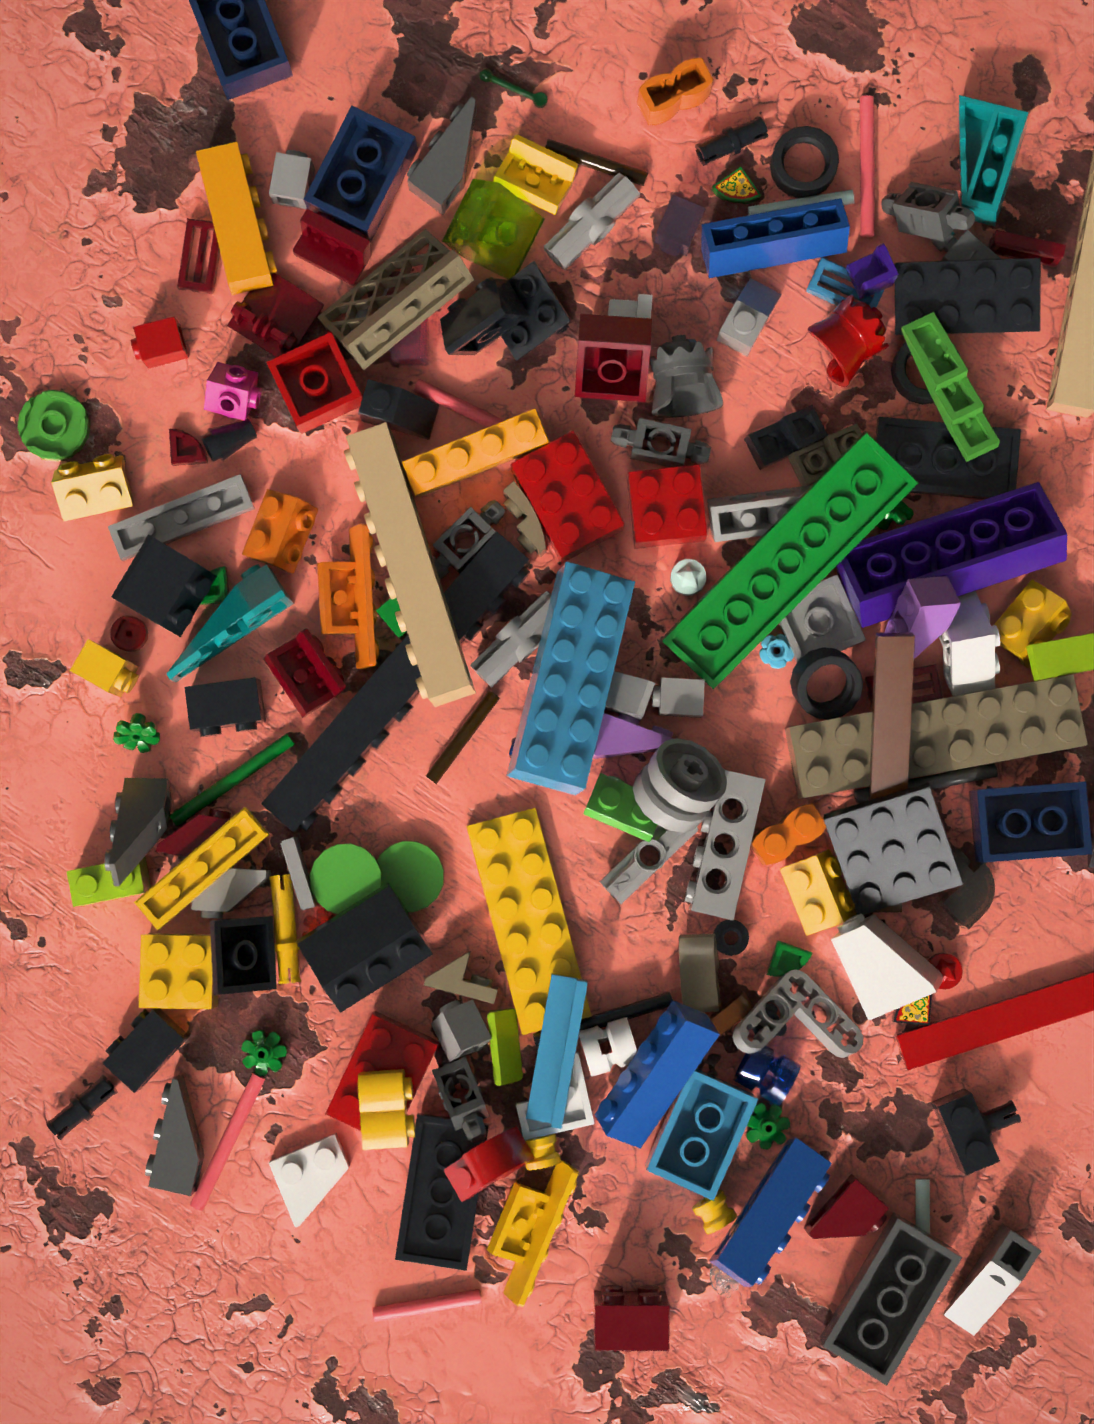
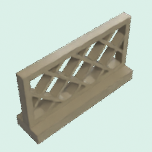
[317,229,474,370]

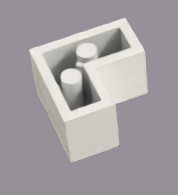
[939,591,1000,697]

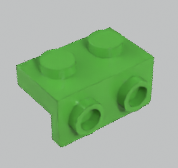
[583,773,657,842]

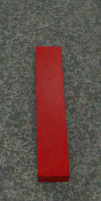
[895,971,1094,1070]

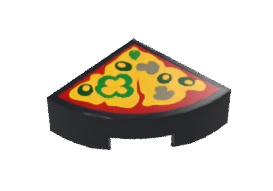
[892,994,932,1025]

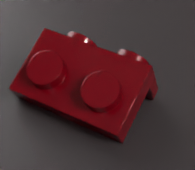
[293,209,371,285]
[263,628,346,718]

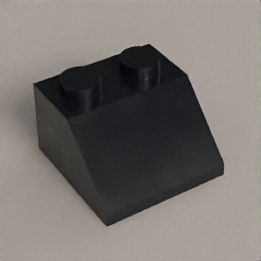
[440,277,530,355]
[111,534,217,637]
[210,916,277,995]

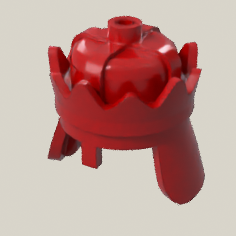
[807,295,889,387]

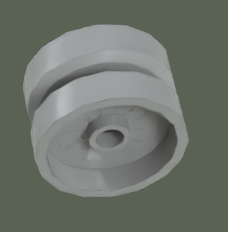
[633,738,727,833]

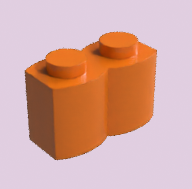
[637,58,713,125]
[750,804,826,865]

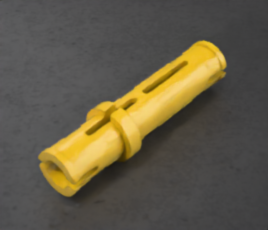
[269,874,302,984]

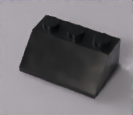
[296,883,433,1013]

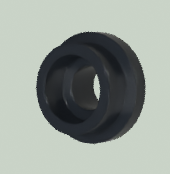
[713,920,749,956]

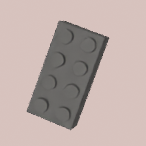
[820,1212,962,1386]

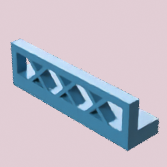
[526,974,588,1129]

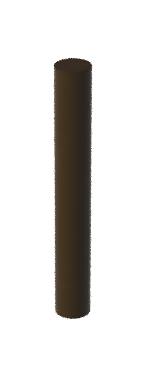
[545,139,648,186]
[425,690,500,784]

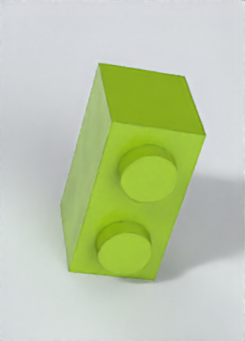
[66,857,151,907]

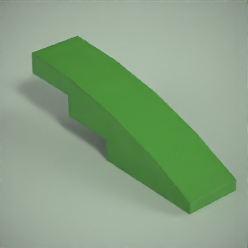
[901,312,1000,462]

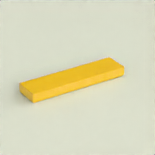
[134,807,270,930]

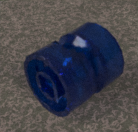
[733,1045,801,1106]

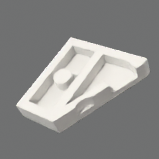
[268,1133,350,1228]

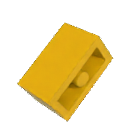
[69,639,139,697]

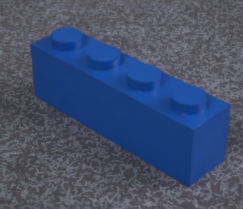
[701,198,850,278]
[595,1000,720,1149]
[709,1138,832,1287]

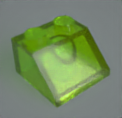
[442,179,545,280]

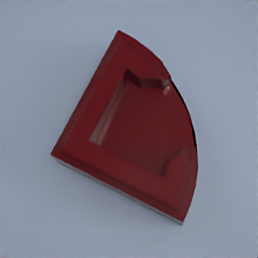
[169,429,208,466]

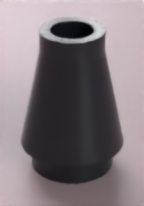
[201,419,257,462]

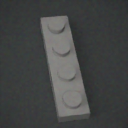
[108,474,255,561]

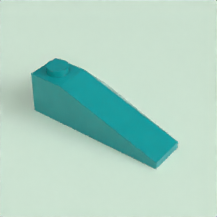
[166,564,294,682]

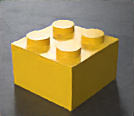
[139,933,218,1009]

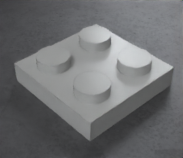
[779,575,866,663]

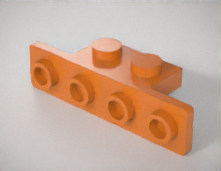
[317,524,379,669]

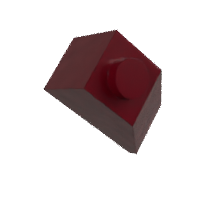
[156,809,231,857]
[804,1174,889,1239]

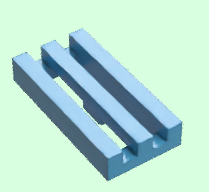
[806,257,885,308]

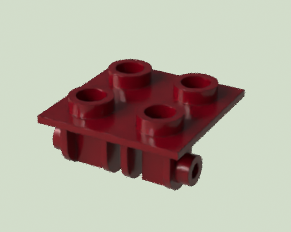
[227,273,324,357]

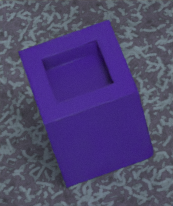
[845,243,899,300]

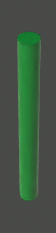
[170,733,295,826]

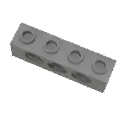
[707,485,812,542]
[684,770,766,920]

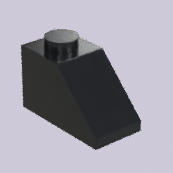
[358,379,439,440]

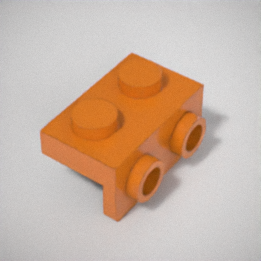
[242,489,318,574]

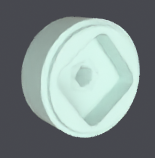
[670,559,706,596]

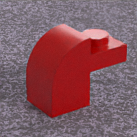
[444,1126,535,1202]

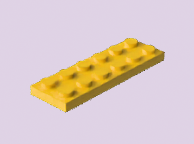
[466,808,592,1035]

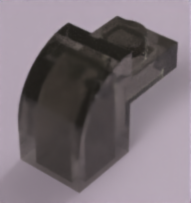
[937,847,995,930]

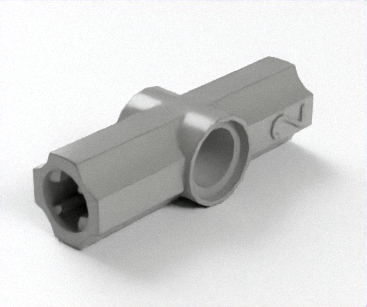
[544,173,640,270]
[470,591,551,688]
[599,825,699,904]

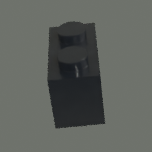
[184,677,266,737]
[103,1008,190,1093]

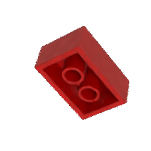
[510,430,625,564]
[325,1011,440,1131]

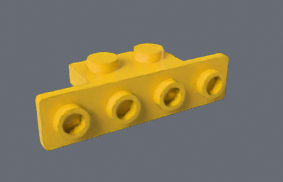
[486,1160,579,1307]

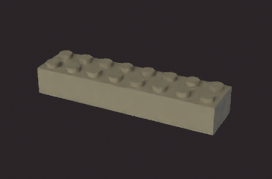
[785,674,1088,799]

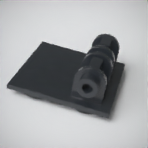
[501,261,571,361]

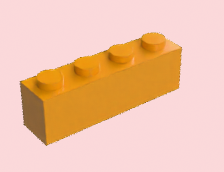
[196,142,277,295]
[402,408,550,497]

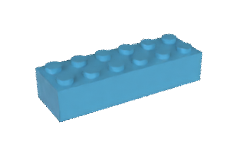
[506,561,635,796]

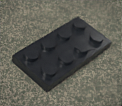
[895,257,1041,335]
[875,417,1021,499]
[395,1113,489,1271]

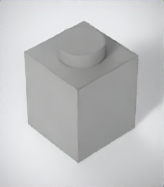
[269,150,315,209]
[652,677,705,718]
[431,1000,492,1063]

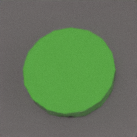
[18,390,90,461]
[377,841,444,912]
[310,844,382,914]

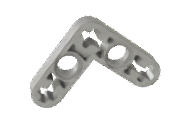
[733,970,863,1058]

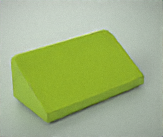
[487,1008,523,1086]

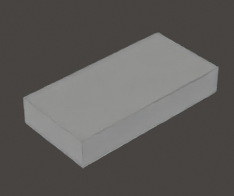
[280,837,319,910]

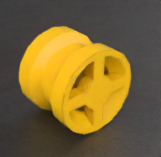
[525,1133,561,1170]
[692,1190,737,1234]

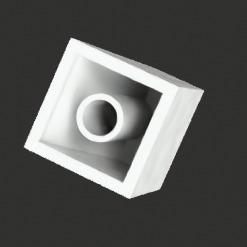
[831,913,944,1020]

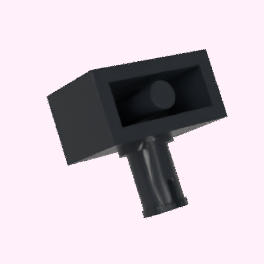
[931,1088,1021,1175]

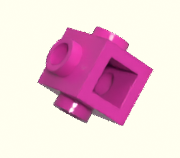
[204,362,262,421]

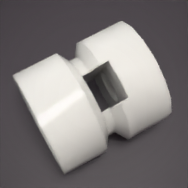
[579,1017,637,1077]

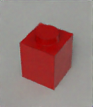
[131,316,189,369]

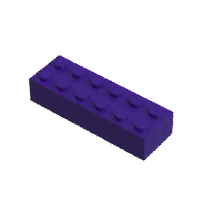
[837,482,1067,628]

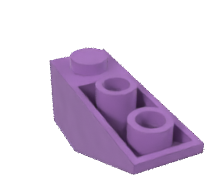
[884,576,961,659]
[593,708,673,759]

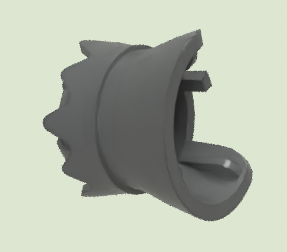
[649,335,723,418]

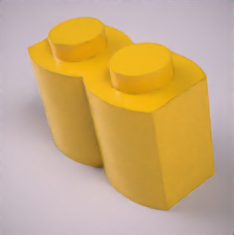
[358,1069,415,1150]

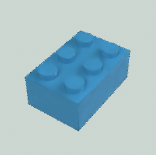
[645,1068,758,1201]

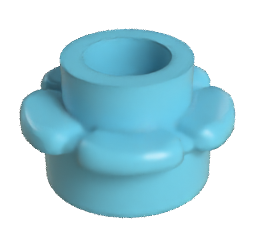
[759,634,794,669]

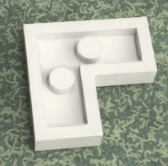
[516,1052,595,1140]

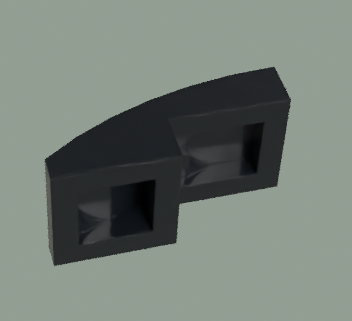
[744,405,828,470]

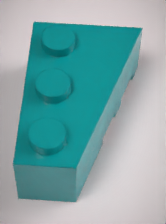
[958,95,1029,227]

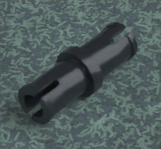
[695,116,768,166]
[46,1075,118,1140]

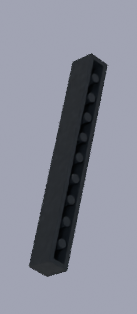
[261,532,530,833]

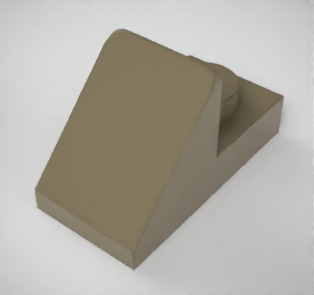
[424,951,498,1004]

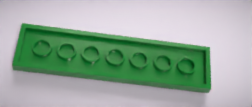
[662,431,918,689]

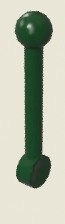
[479,68,547,108]

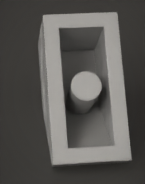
[717,278,782,357]
[605,671,655,721]
[191,868,271,918]

